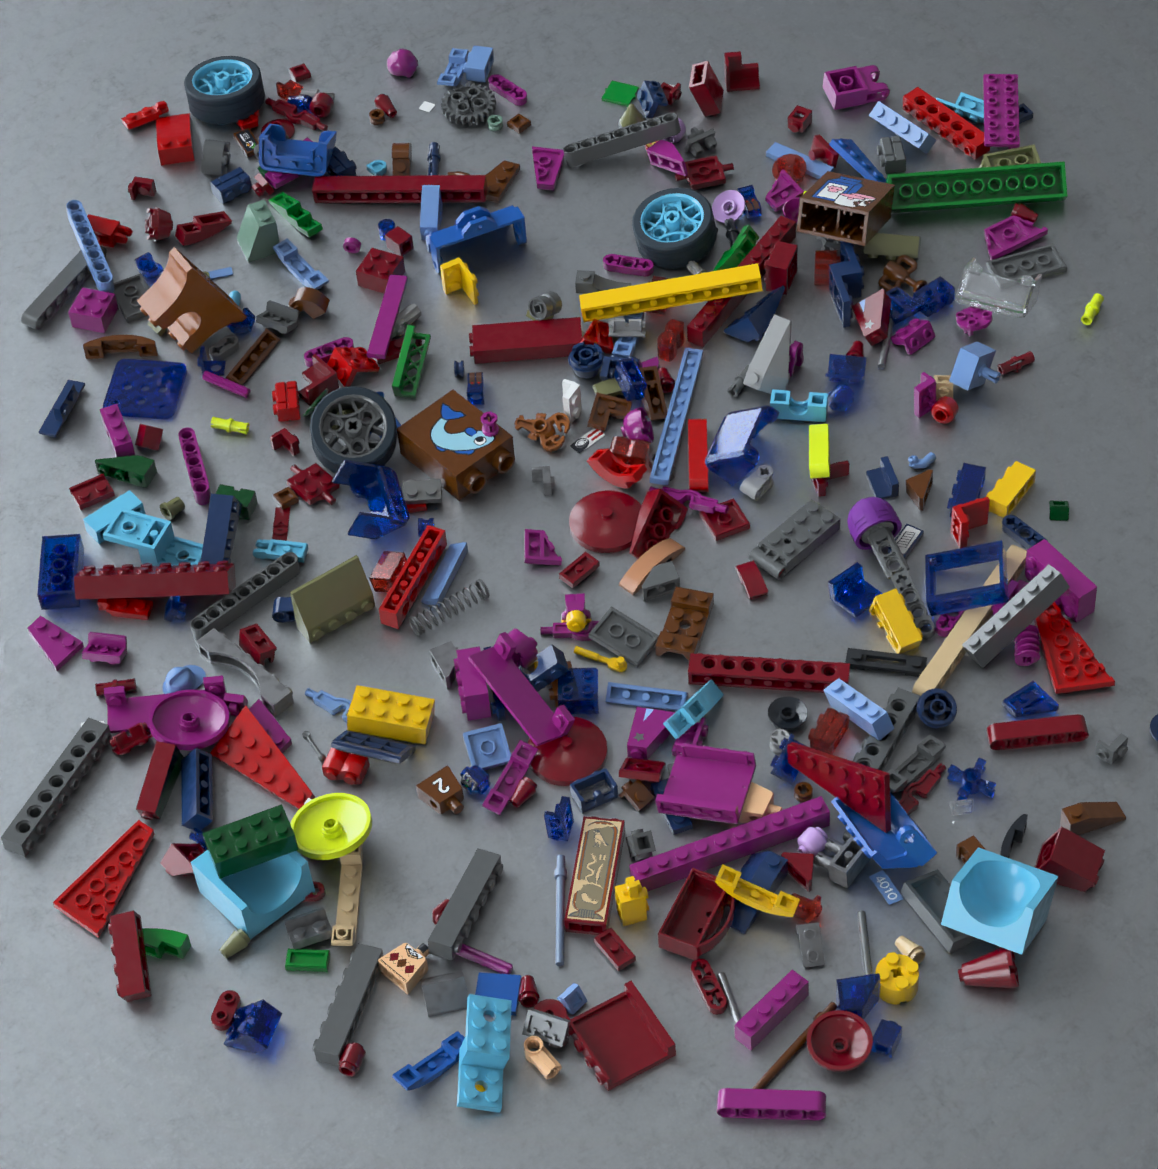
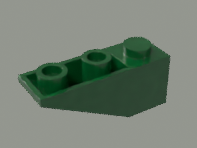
[95,455,157,488]

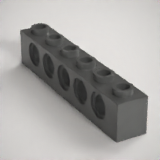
[853,687,920,771]

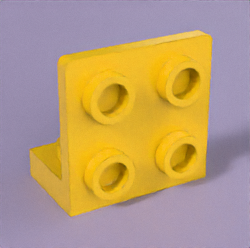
[440,258,479,305]

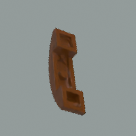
[83,335,158,359]

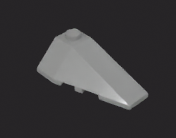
[743,314,792,394]

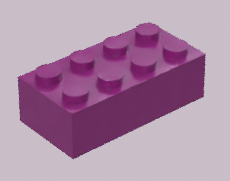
[1025,539,1097,623]

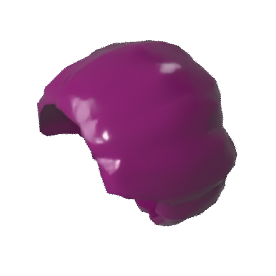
[387,48,418,78]

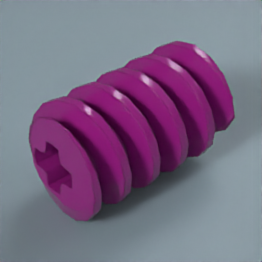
[1014,625,1040,667]

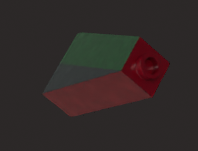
[136,741,184,820]

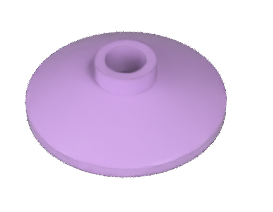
[712,190,745,224]

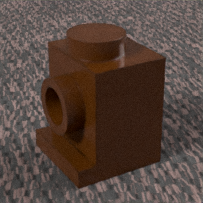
[956,835,986,864]

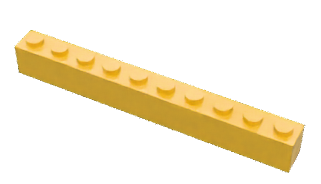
[579,263,763,323]

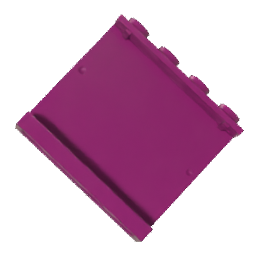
[655,743,756,824]

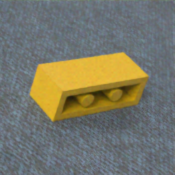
[986,461,1036,518]

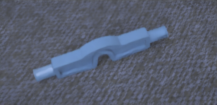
[305,688,351,722]

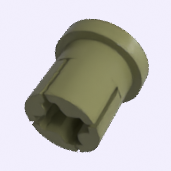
[160,497,185,520]

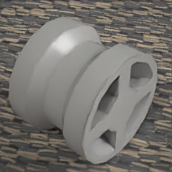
[770,729,790,755]

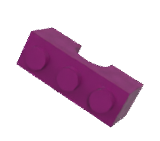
[99,404,135,457]

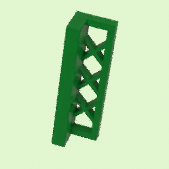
[392,325,431,398]

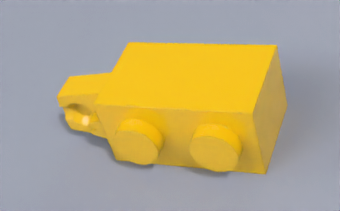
[615,876,649,927]

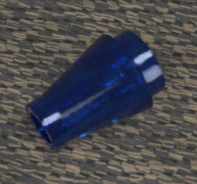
[287,95,313,111]

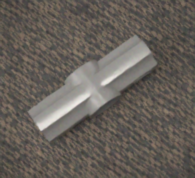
[391,303,421,339]

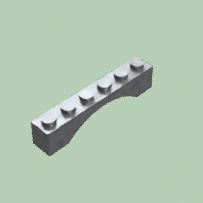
[196,628,294,717]

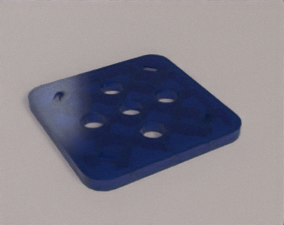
[103,359,187,419]

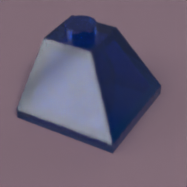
[836,973,880,1020]

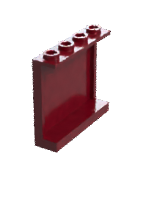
[564,980,676,1091]

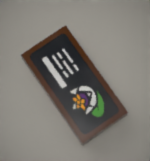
[233,128,259,158]

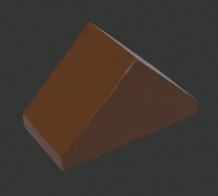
[906,469,933,511]

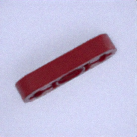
[691,959,727,1015]

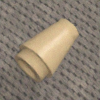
[895,936,926,964]

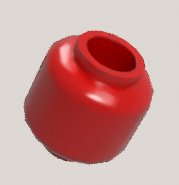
[931,396,959,424]

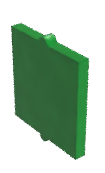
[601,80,639,107]

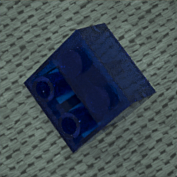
[224,999,282,1053]

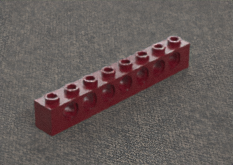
[688,653,850,693]

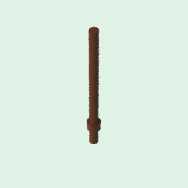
[751,1002,838,1089]

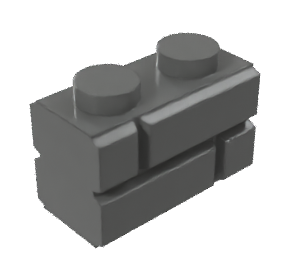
[877,136,906,174]

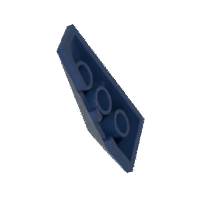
[723,285,785,342]
[730,851,788,934]

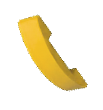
[715,864,800,917]

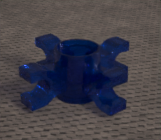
[947,758,996,805]

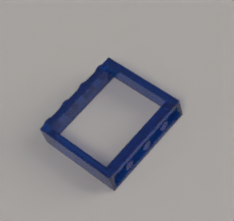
[925,540,1009,616]

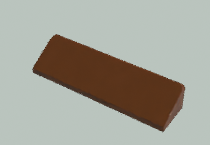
[225,328,281,386]

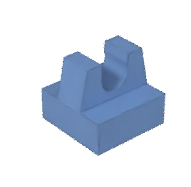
[557,983,587,1015]

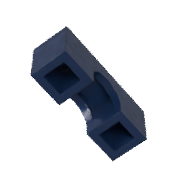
[518,644,569,692]

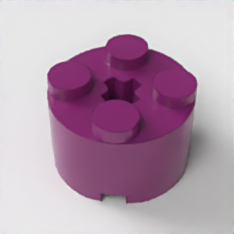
[507,628,538,669]

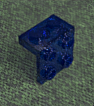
[825,354,867,384]
[558,667,599,715]

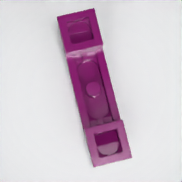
[482,740,538,815]

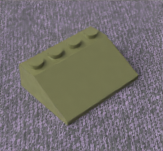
[290,555,375,643]

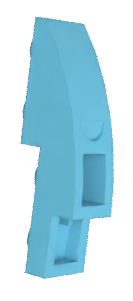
[663,679,724,739]

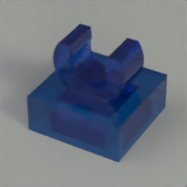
[164,596,186,622]

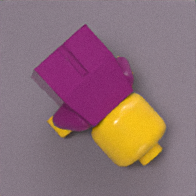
[561,593,592,632]

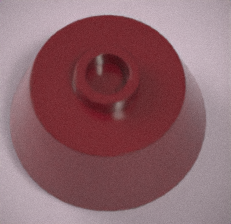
[145,207,173,242]

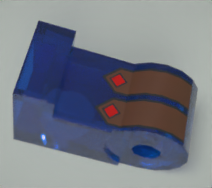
[737,185,762,219]
[466,372,485,405]

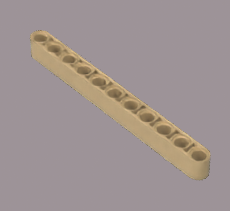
[912,544,1027,696]

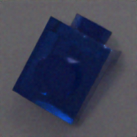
[134,252,164,279]
[227,307,256,334]

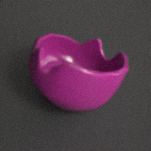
[782,197,800,225]

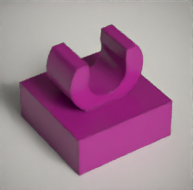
[224,693,248,716]

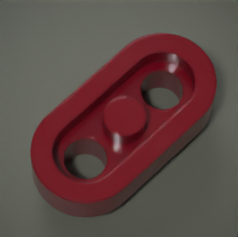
[211,990,241,1031]

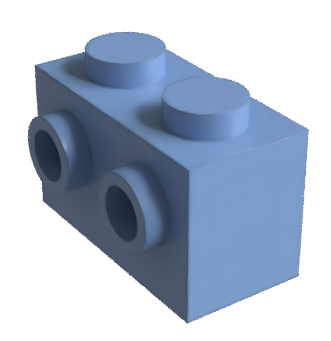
[463,45,494,83]

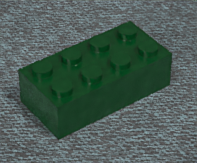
[202,804,299,879]

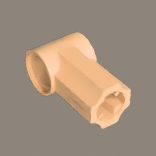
[524,1036,562,1079]

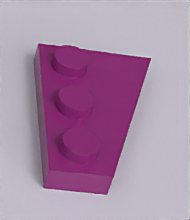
[532,146,565,190]
[27,615,84,671]
[249,699,292,753]

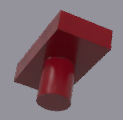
[809,134,839,168]

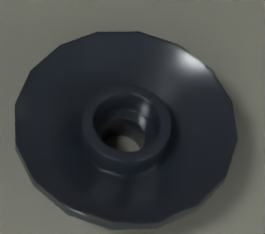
[768,696,808,730]

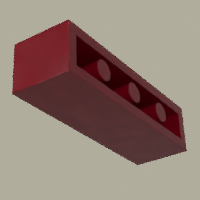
[108,910,152,1002]

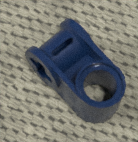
[272,597,296,623]

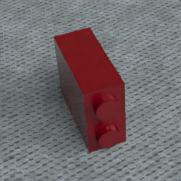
[689,61,724,117]

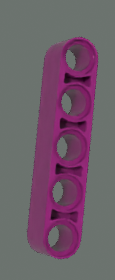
[178,427,211,505]
[717,1088,826,1120]

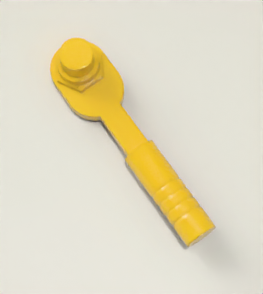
[574,646,627,672]

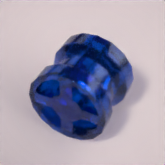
[378,219,396,241]
[418,518,435,537]

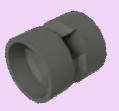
[528,291,562,320]

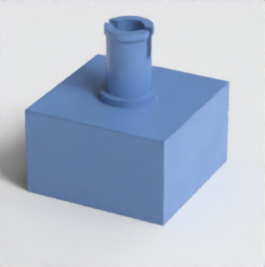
[949,341,1001,390]

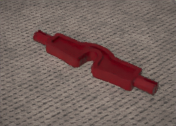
[265,97,328,131]
[899,763,946,815]

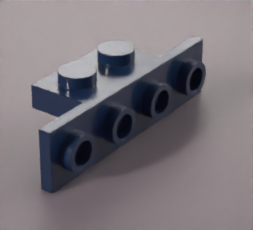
[39,379,85,437]

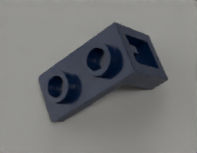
[600,355,643,381]

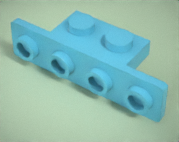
[936,92,984,124]

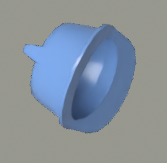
[162,665,206,694]

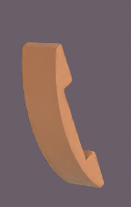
[619,538,685,595]

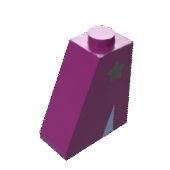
[627,707,675,760]

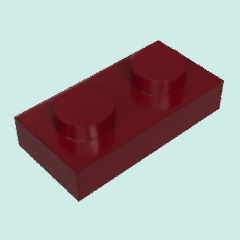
[559,551,600,588]
[594,928,636,972]

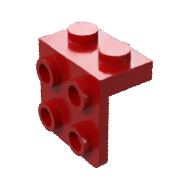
[327,347,380,387]

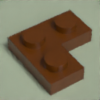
[587,392,633,431]

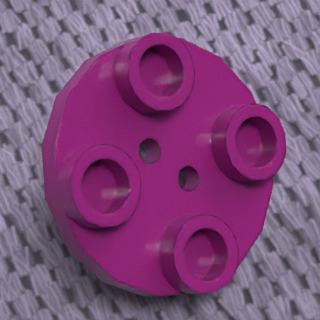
[956,303,993,337]

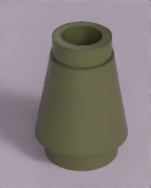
[219,928,251,959]

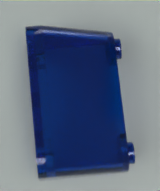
[705,405,780,486]

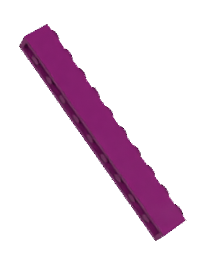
[629,796,830,892]

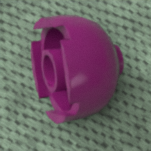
[621,407,654,445]

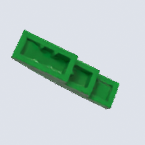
[269,192,323,237]

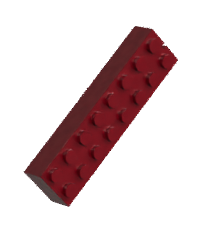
[74,561,236,599]

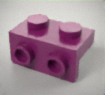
[890,319,935,355]
[82,632,127,664]

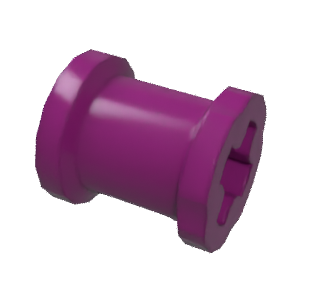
[481,412,499,437]

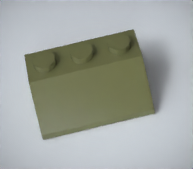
[864,233,921,260]

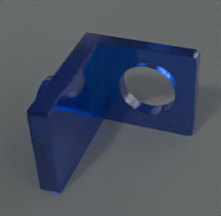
[197,346,226,376]

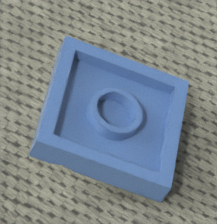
[463,723,511,773]

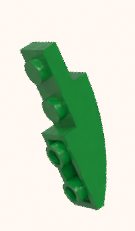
[713,224,759,271]

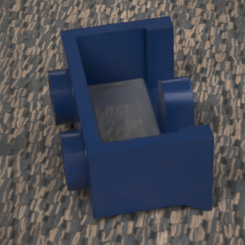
[570,768,618,814]

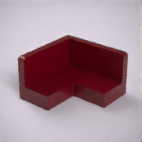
[724,51,760,92]
[298,354,339,406]

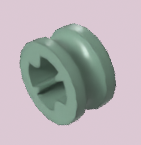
[487,115,503,131]

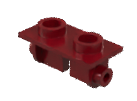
[109,722,153,755]

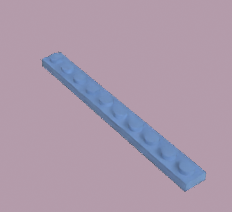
[650,348,703,486]

